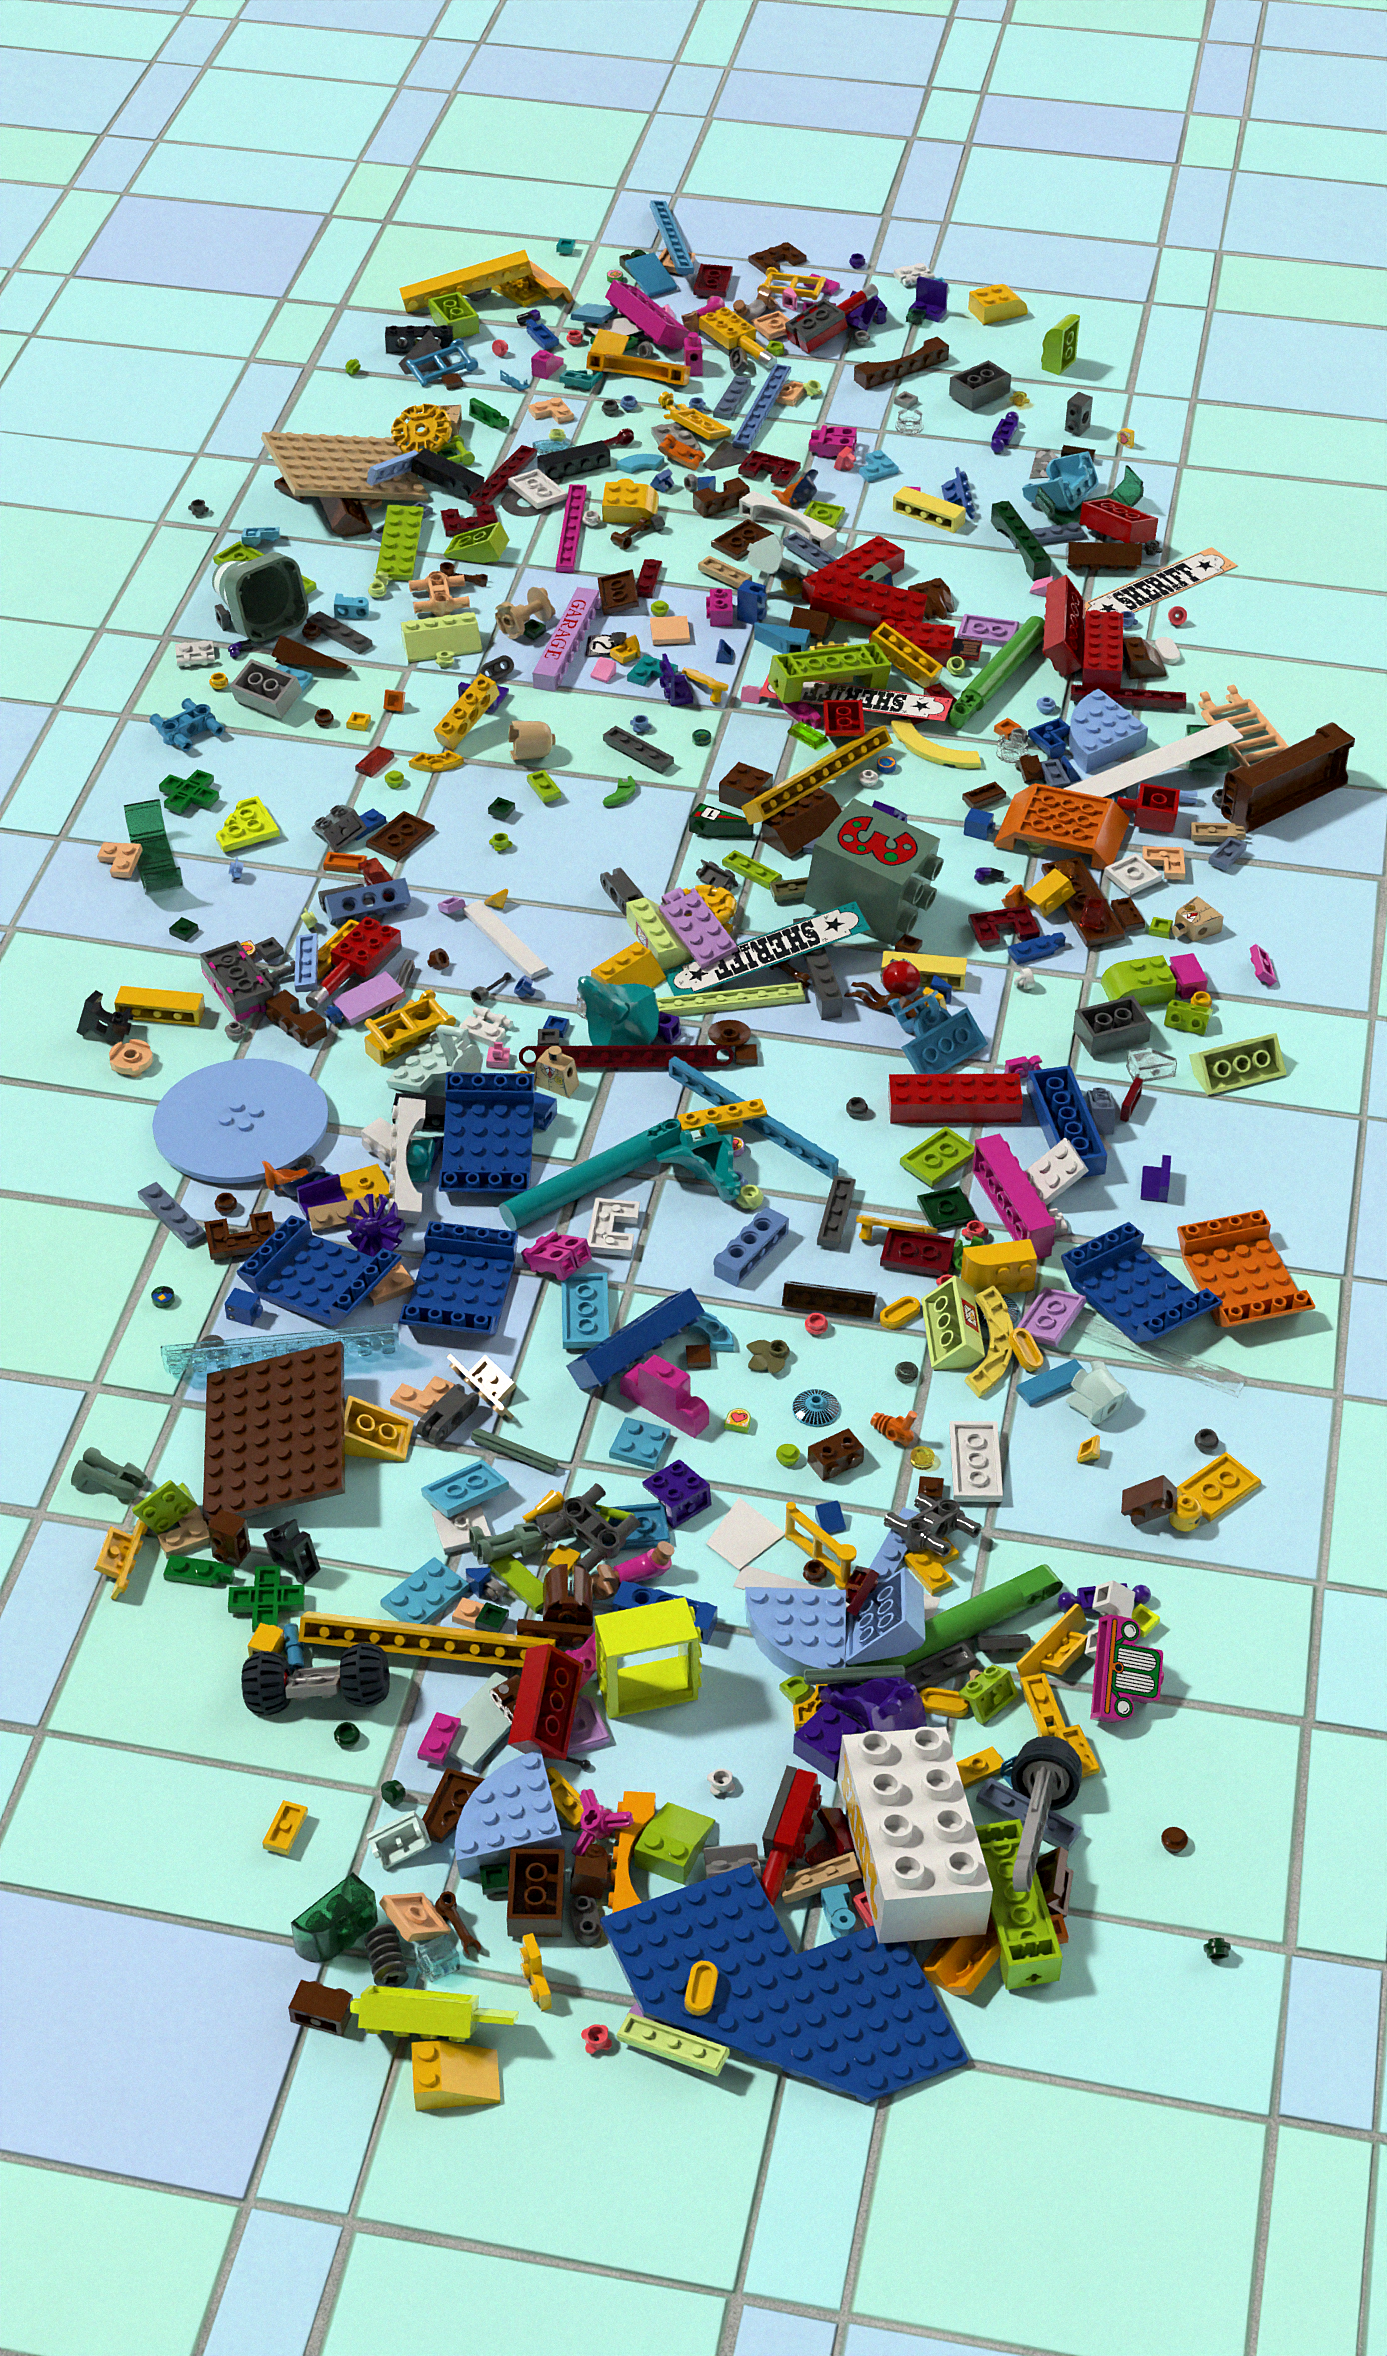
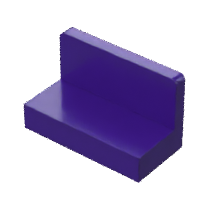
[1140,1155,1171,1203]
[297,1174,348,1220]

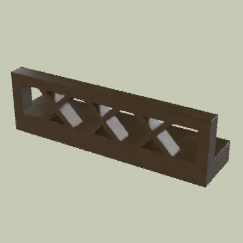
[781,1281,878,1318]

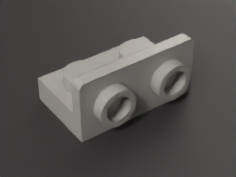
[704,1843,762,1879]

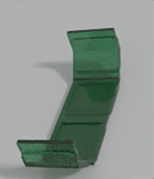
[1035,465,1144,526]
[124,799,183,895]

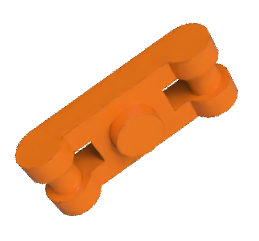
[658,434,706,470]

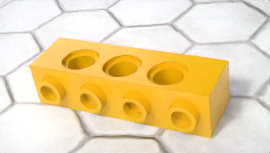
[870,622,943,688]
[433,673,500,751]
[364,1005,448,1066]

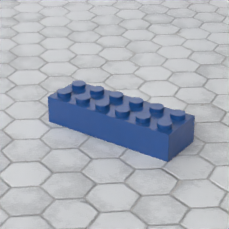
[1026,1065,1108,1178]
[566,1288,705,1390]

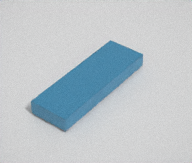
[1016,1359,1086,1406]

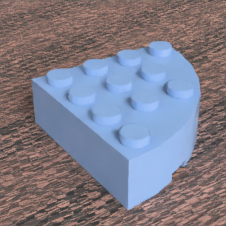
[1069,689,1148,773]
[745,1587,846,1686]
[455,1749,564,1878]

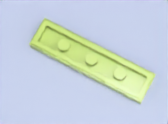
[616,2013,730,2076]

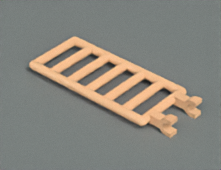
[1198,684,1289,767]

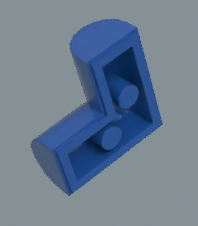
[1028,717,1070,759]

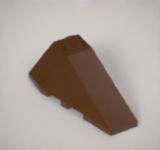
[271,635,352,671]

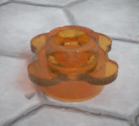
[1055,861,1075,879]

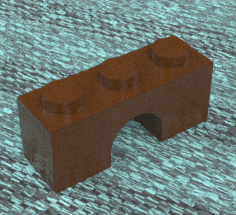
[693,477,750,518]
[265,989,327,1047]

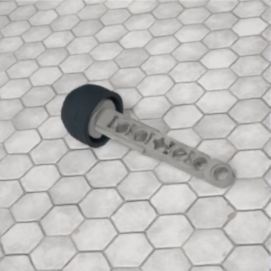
[1011,1736,1082,1892]

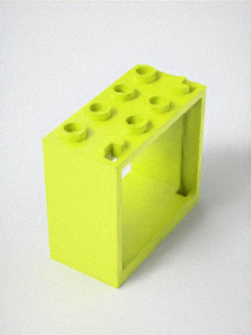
[595,1597,702,1719]

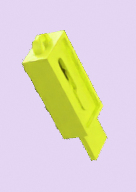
[350,1985,519,2042]

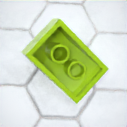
[443,522,510,563]
[634,1802,716,1885]

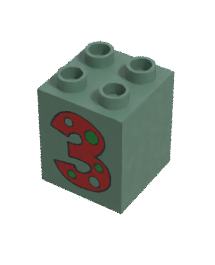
[803,798,944,945]

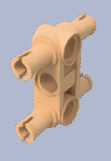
[409,571,470,617]

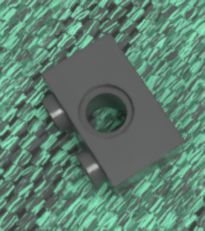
[1065,392,1093,436]

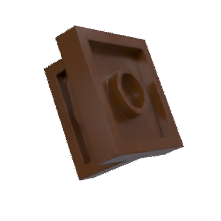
[1036,1846,1074,1919]

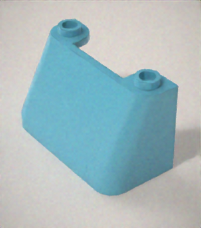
[1022,451,1098,512]

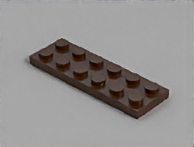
[1041,857,1125,947]

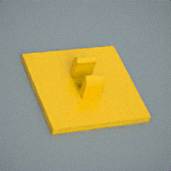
[590,328,630,355]

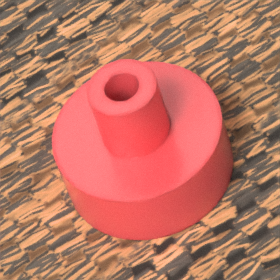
[1168,606,1187,625]

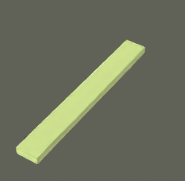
[657,982,805,1016]

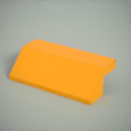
[522,260,574,303]
[920,1912,1001,1995]

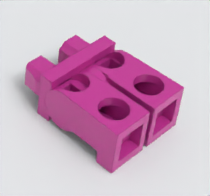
[809,425,857,458]
[521,1231,592,1281]

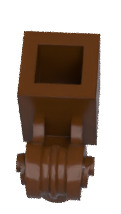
[570,1844,612,1899]

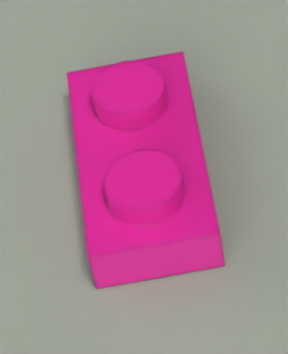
[1249,944,1277,986]
[417,1712,461,1766]

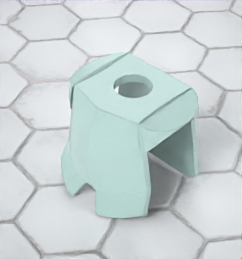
[1066,1361,1128,1425]

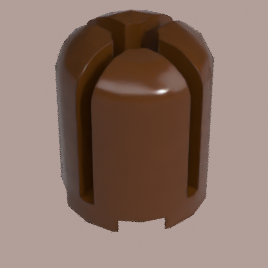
[543,1564,593,1626]

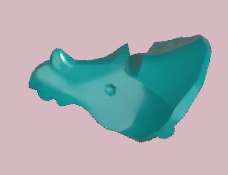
[577,975,660,1046]
[656,1123,741,1202]

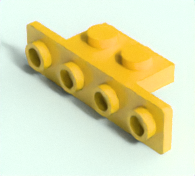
[677,1098,767,1135]
[94,1519,148,1600]
[1016,1604,1088,1678]

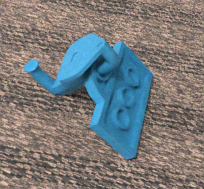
[888,990,988,1074]

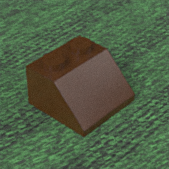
[789,606,837,640]
[1122,637,1167,680]

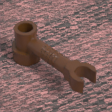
[610,517,650,549]
[440,562,488,587]
[768,958,811,989]
[435,1891,481,1959]

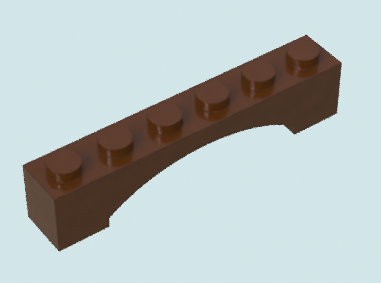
[854,336,949,390]

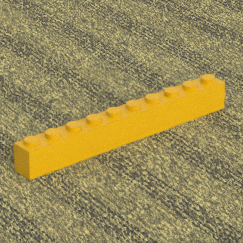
[741,725,893,825]
[298,1611,556,1667]

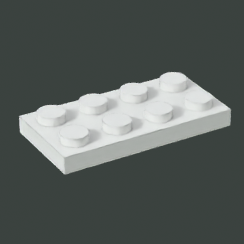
[949,1421,1003,1502]

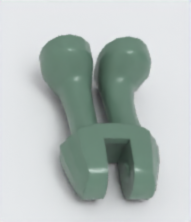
[71,1447,148,1500]
[469,1523,546,1565]

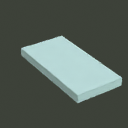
[447,1672,512,1770]

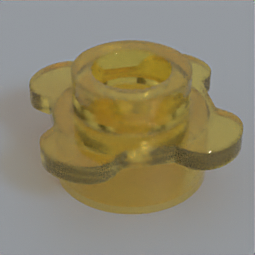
[1009,391,1030,407]

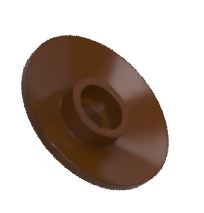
[708,1020,751,1047]

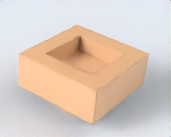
[452,1597,485,1629]

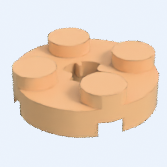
[109,1039,153,1077]

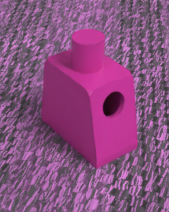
[683,332,703,376]

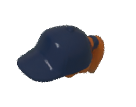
[771,469,818,507]
[262,1161,326,1197]

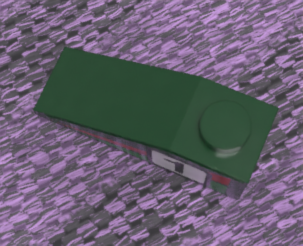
[689,803,754,838]

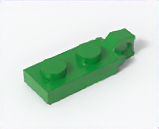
[469,398,510,429]
[163,1555,235,1587]

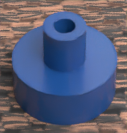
[514,975,536,998]

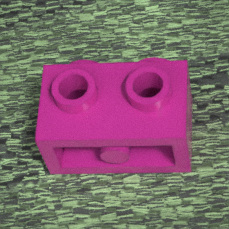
[706,588,733,626]

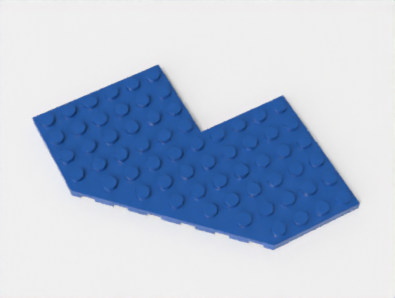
[600,1863,969,2103]

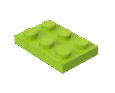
[900,1126,975,1187]

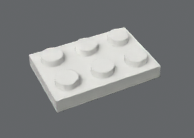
[508,469,567,509]
[1025,1138,1089,1205]

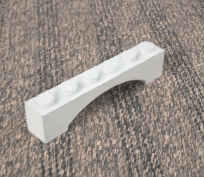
[739,491,837,552]
[388,1097,426,1224]

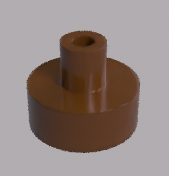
[427,948,449,970]

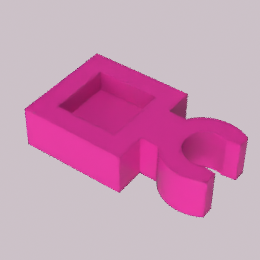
[1004,1055,1042,1079]

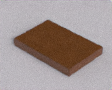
[711,519,774,561]
[597,569,640,615]
[366,811,435,862]

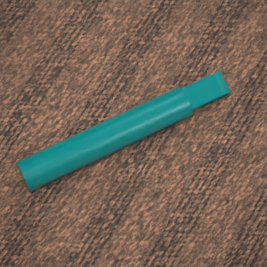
[499,1119,682,1231]

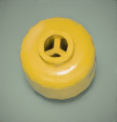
[1168,1495,1202,1532]

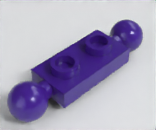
[991,411,1019,453]
[1057,1583,1151,1614]

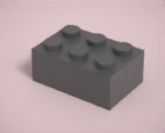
[949,360,1011,410]
[1073,996,1152,1056]

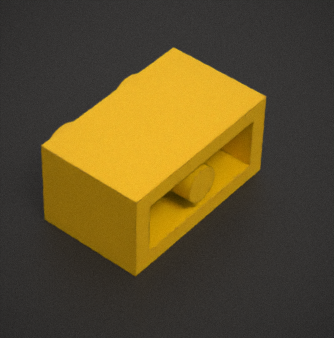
[1024,868,1076,918]

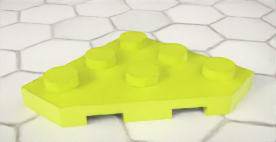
[216,796,280,853]

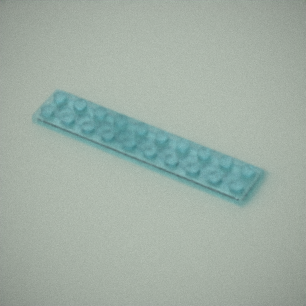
[160,1323,400,1375]

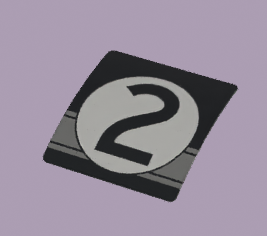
[585,635,621,656]

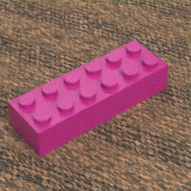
[605,279,690,350]
[973,1134,1056,1259]

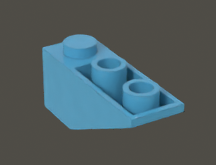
[754,622,810,654]

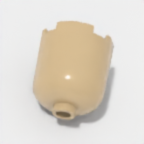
[509,721,556,760]

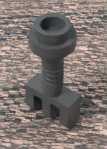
[260,960,295,988]

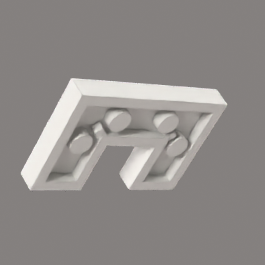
[587,1198,640,1256]

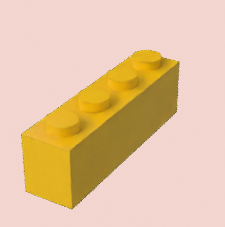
[114,986,205,1026]

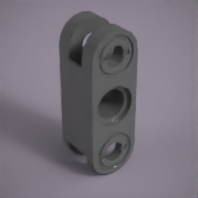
[600,867,644,916]
[416,1384,480,1445]

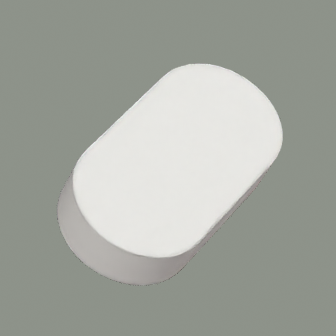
[1155,637,1180,665]

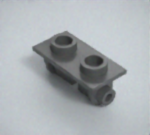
[696,859,738,891]

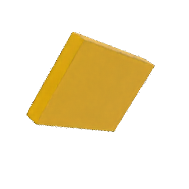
[1176,1452,1261,1522]

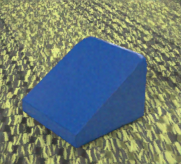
[1061,756,1081,782]
[931,975,952,1004]
[815,1500,846,1534]

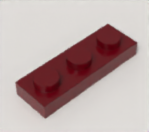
[636,559,662,598]

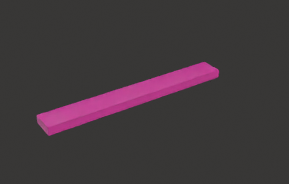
[556,484,587,573]

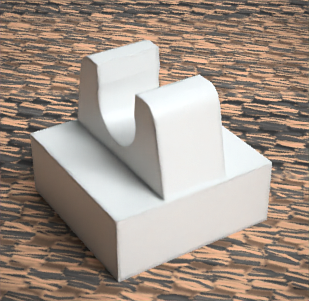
[1047,1208,1068,1236]

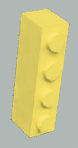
[893,486,966,533]
[880,951,967,990]

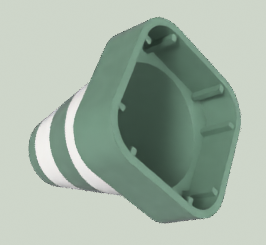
[212,552,309,642]

